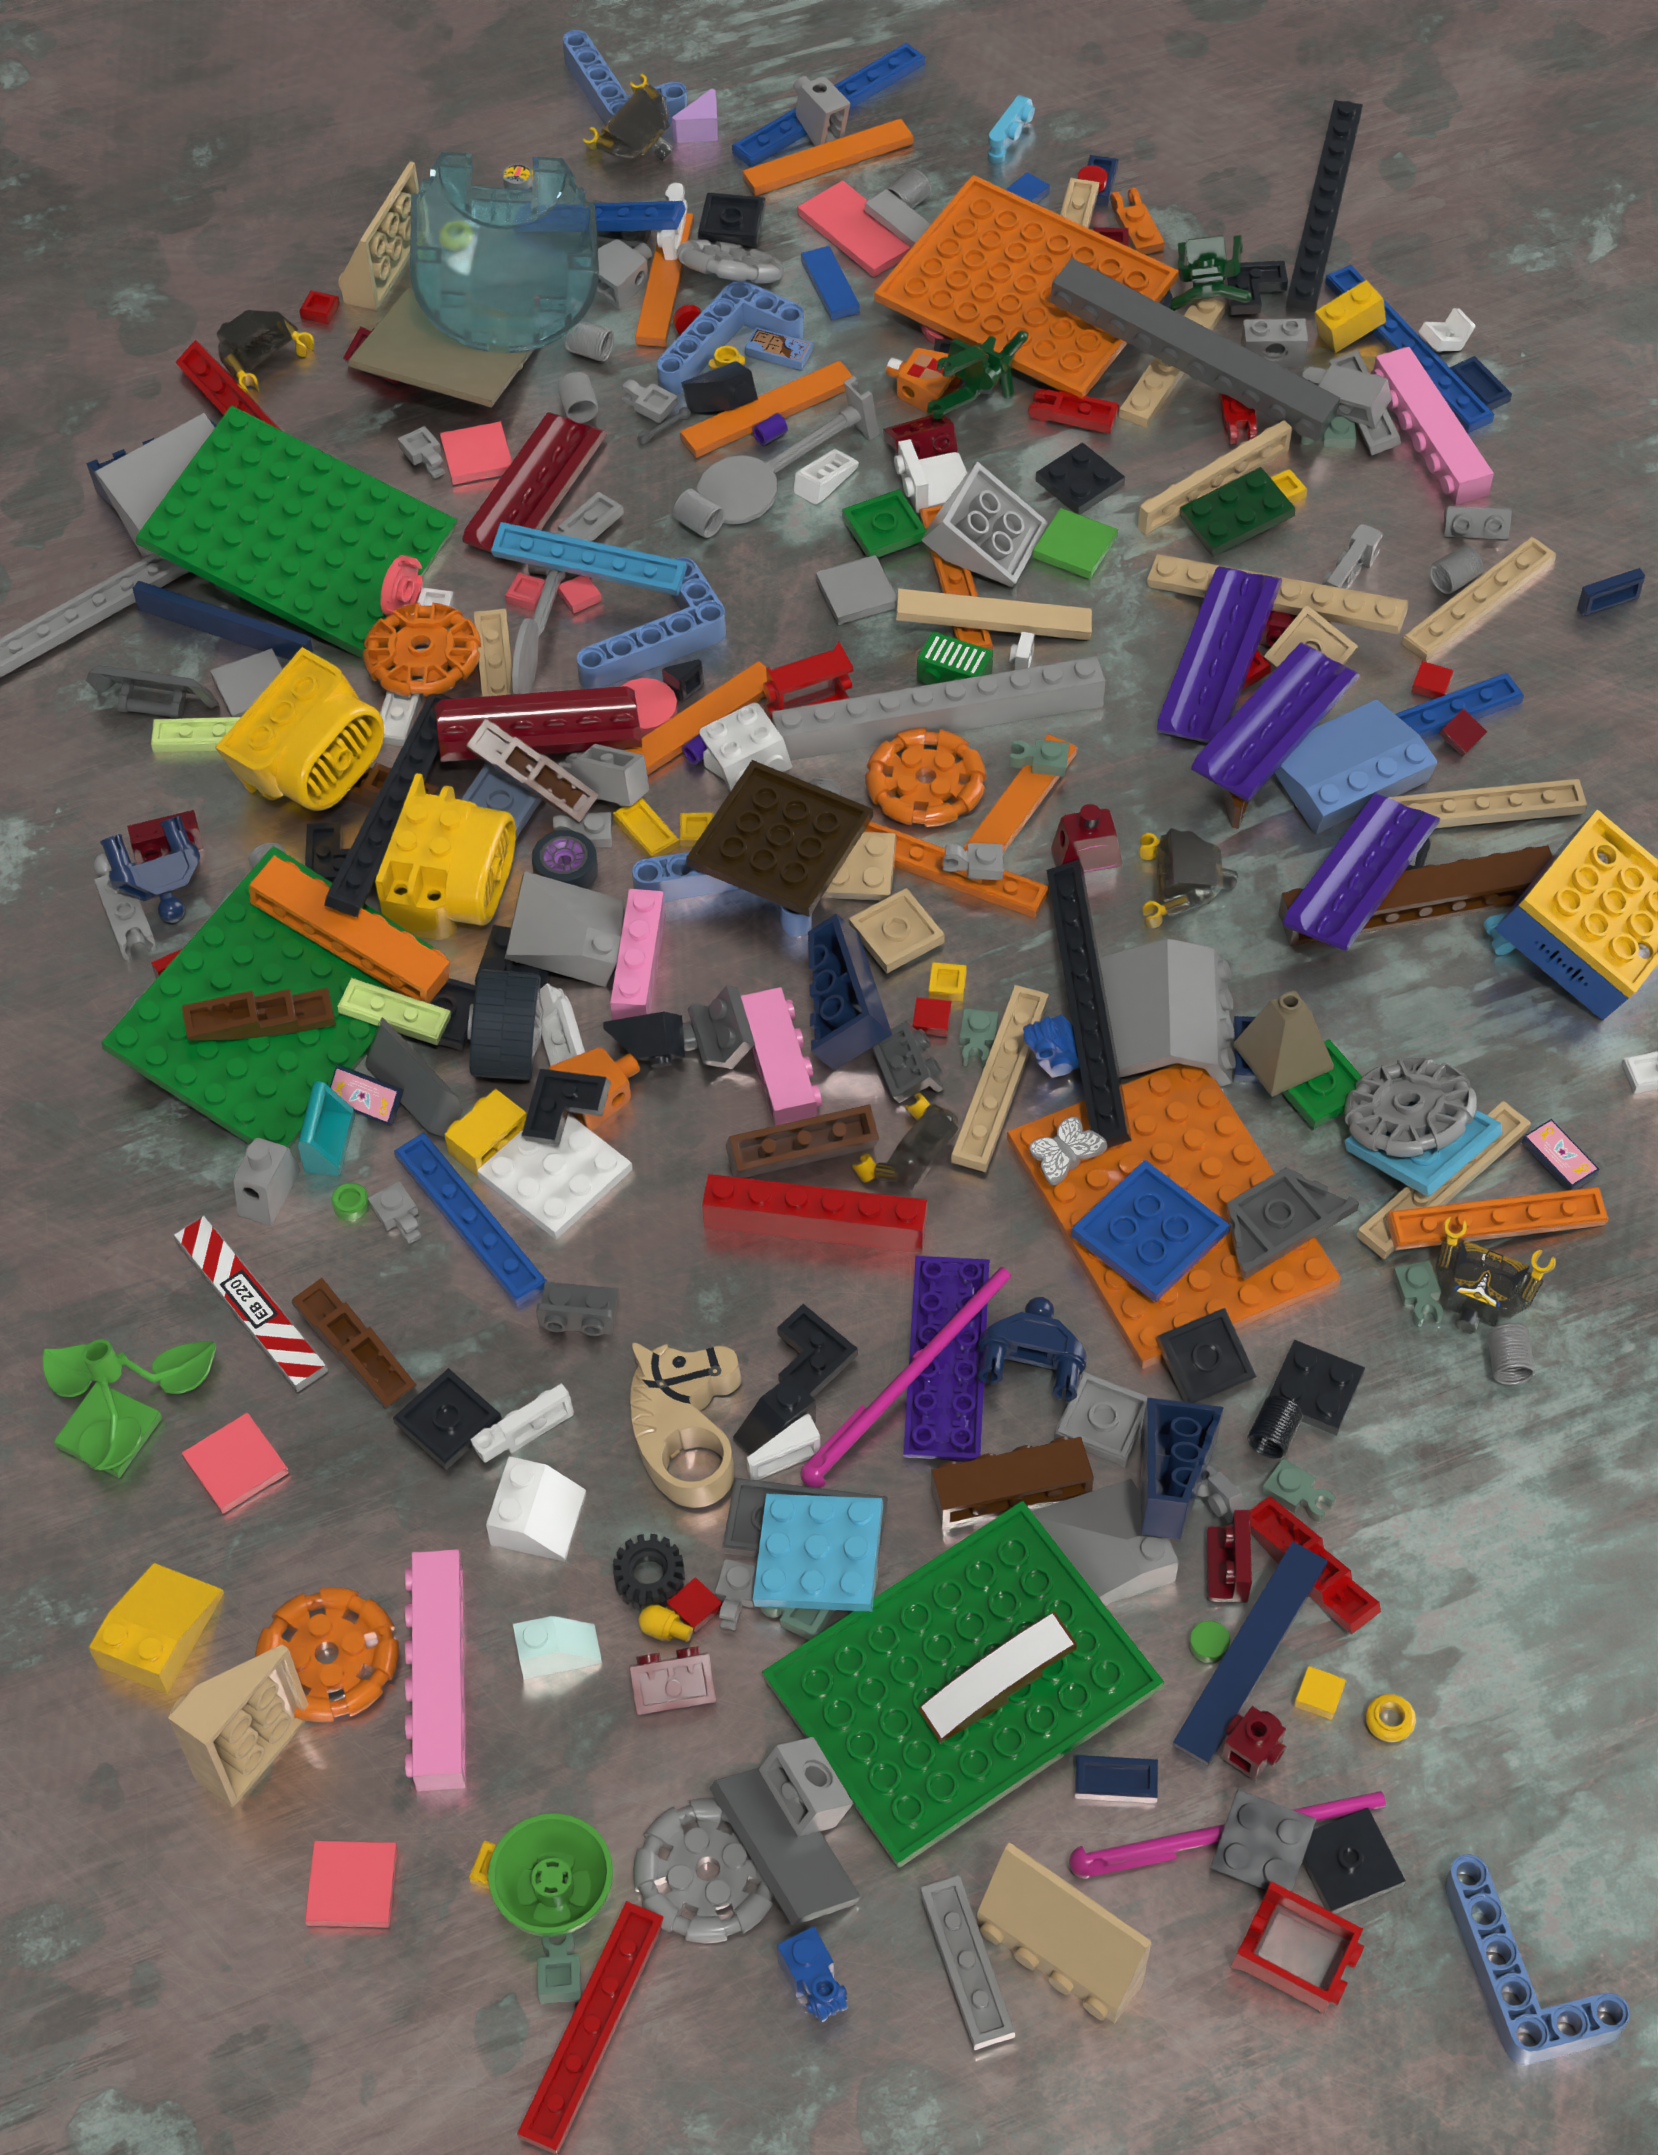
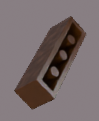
[725,1104,879,1178]
[931,1437,1094,1528]

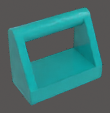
[298,1081,355,1176]

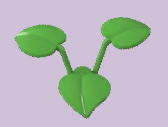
[43,1339,216,1470]

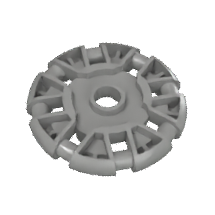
[676,240,784,283]
[1344,1058,1477,1157]
[633,1798,773,1943]

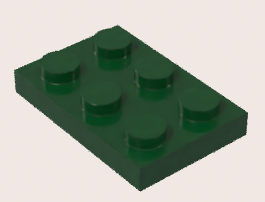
[1180,467,1295,557]

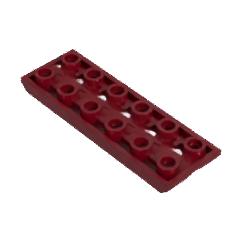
[462,412,607,562]
[435,686,642,761]

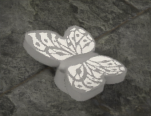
[1030,1117,1107,1185]

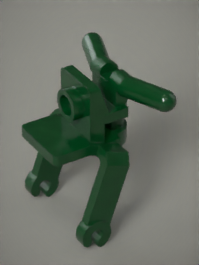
[1171,235,1252,311]
[927,331,1028,419]

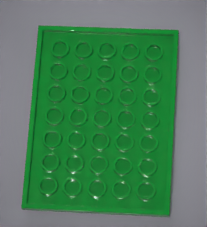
[135,405,457,659]
[101,846,444,1149]
[762,1501,1164,1869]

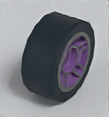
[532,830,598,889]

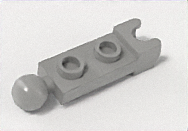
[1322,524,1383,589]
[93,852,157,960]

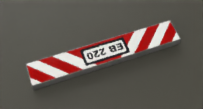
[173,1215,329,1393]

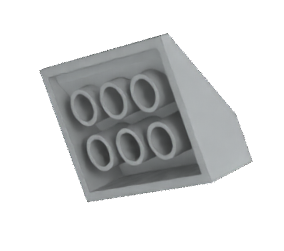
[94,413,215,558]

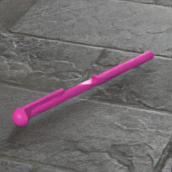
[800,1267,1011,1488]
[1069,1791,1386,1878]

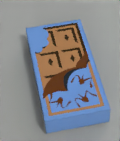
[745,327,813,371]

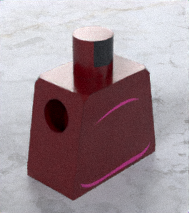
[1051,804,1122,873]

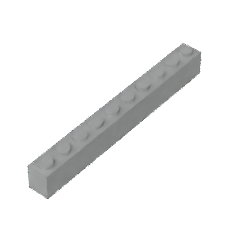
[772,656,1106,761]

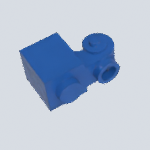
[1023,1014,1080,1078]
[777,1926,848,2023]

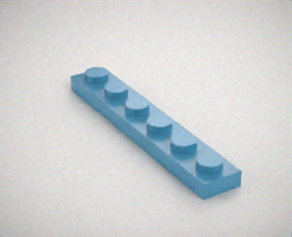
[491,522,687,596]

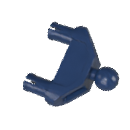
[100,816,200,923]
[978,1297,1087,1401]

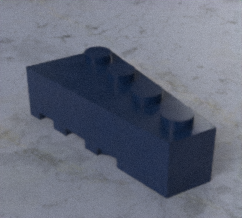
[808,913,892,1071]
[1141,1397,1224,1539]

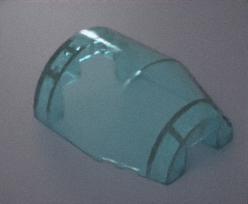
[410,152,599,353]

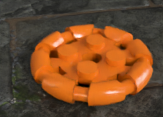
[363,603,481,697]
[865,728,987,827]
[255,1587,399,1723]

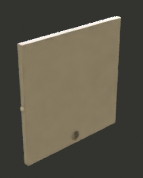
[349,288,547,407]

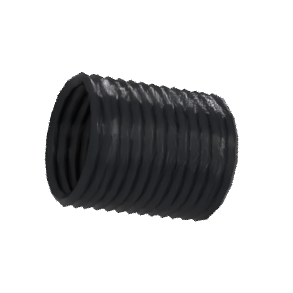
[1247,1396,1304,1459]

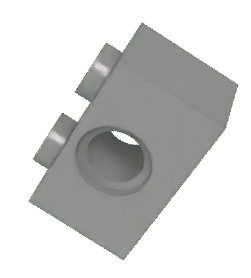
[1241,319,1308,368]
[758,1737,854,1837]

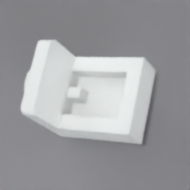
[1419,308,1475,352]

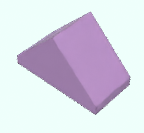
[672,88,718,143]

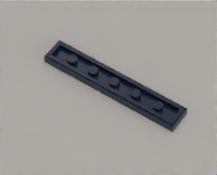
[132,581,313,660]
[1173,1541,1328,1766]

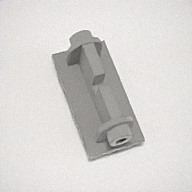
[1444,506,1513,539]

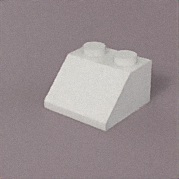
[486,1456,587,1562]

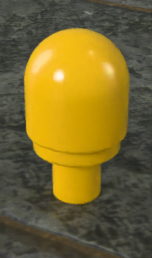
[638,1605,693,1642]

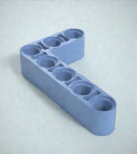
[563,30,688,139]
[657,281,804,395]
[576,557,726,689]
[632,852,812,937]
[1445,1854,1630,2065]

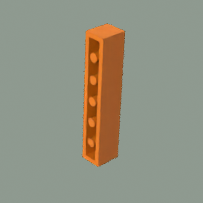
[249,856,450,1003]

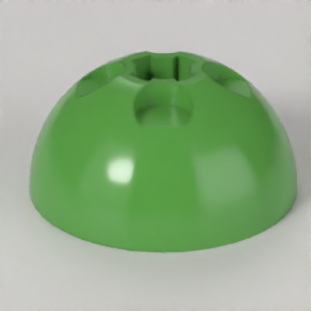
[488,1813,613,1937]

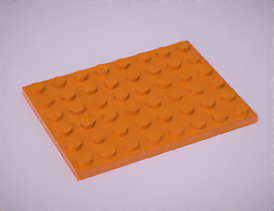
[874,175,1179,398]
[1007,1063,1341,1369]

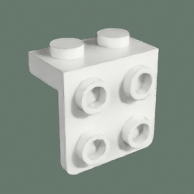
[894,439,967,513]
[699,703,792,792]

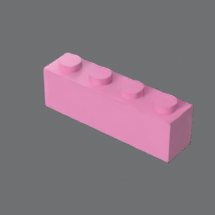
[610,889,666,1020]
[741,987,822,1126]

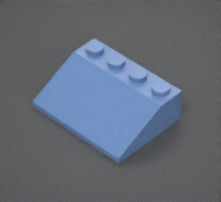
[1274,699,1438,835]

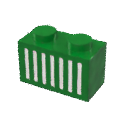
[917,631,993,685]

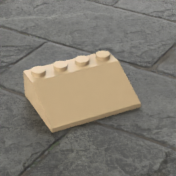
[339,162,425,311]
[168,1644,309,1808]
[977,1842,1152,2024]

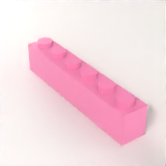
[1371,347,1494,506]
[405,1549,466,1792]

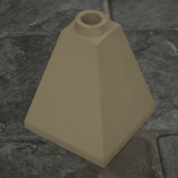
[1234,990,1334,1097]

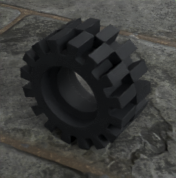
[613,1534,685,1611]

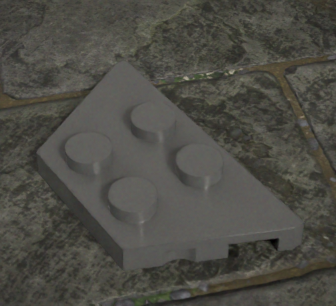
[1226,1167,1359,1280]

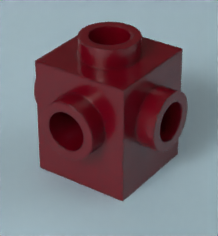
[1221,1706,1287,1781]

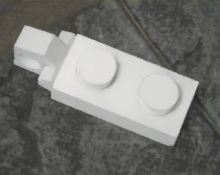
[540,983,585,1066]
[471,1383,574,1463]

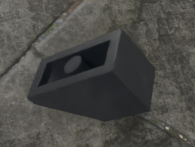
[681,361,758,412]
[603,1011,685,1067]
[733,1375,816,1456]

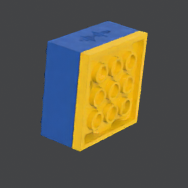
[1494,809,1658,1020]

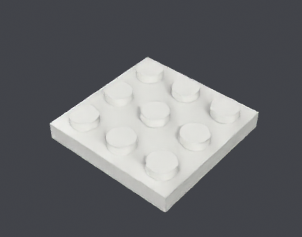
[477,1113,632,1240]

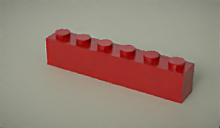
[702,1174,927,1254]

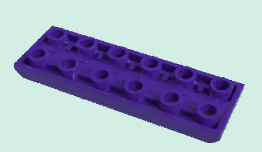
[1157,566,1282,743]
[1191,642,1360,802]
[1283,793,1440,951]
[903,1256,990,1461]

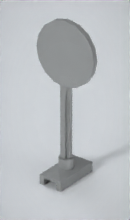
[697,376,880,525]
[512,564,592,694]

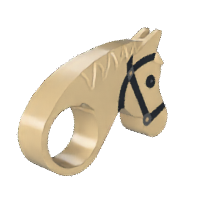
[630,1343,741,1508]

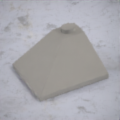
[921,462,1049,587]
[504,871,624,987]
[1031,1479,1179,1605]

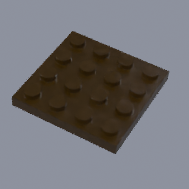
[686,760,873,917]

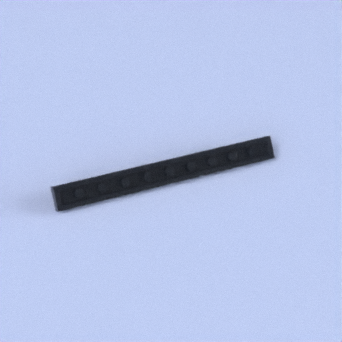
[1286,100,1363,312]
[324,694,453,918]
[1046,860,1132,1148]

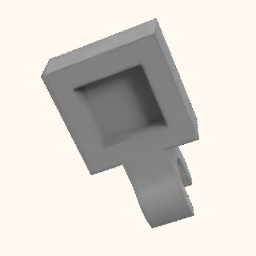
[622,379,677,423]
[398,426,445,479]
[553,812,612,848]
[943,843,1004,880]
[367,1181,422,1244]
[1197,1465,1245,1523]
[715,1559,757,1630]

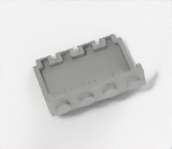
[1099,938,1236,1086]

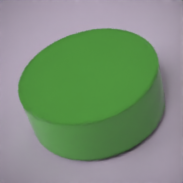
[331,1183,369,1220]
[1189,1621,1230,1663]

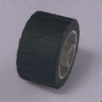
[468,969,543,1081]

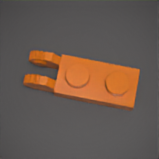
[1110,187,1165,255]

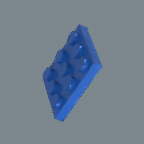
[1071,1160,1230,1303]

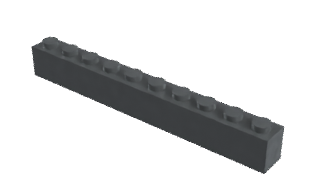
[1050,258,1340,442]

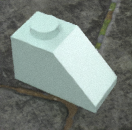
[513,1616,602,1680]

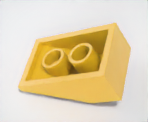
[89,1563,224,1695]

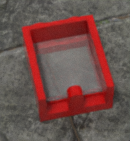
[763,641,854,722]
[1230,1881,1365,2015]

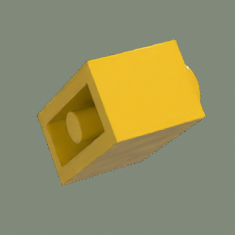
[1315,280,1386,353]
[444,1089,527,1177]

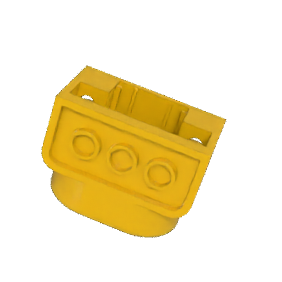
[215,647,384,811]
[375,773,516,940]

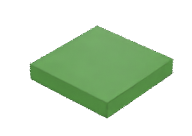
[1032,508,1118,579]
[54,1381,162,1479]

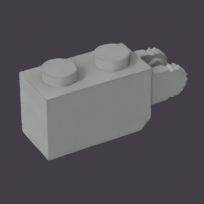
[1301,364,1392,427]
[558,744,649,806]

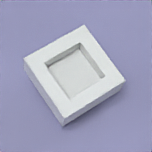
[1009,632,1035,670]

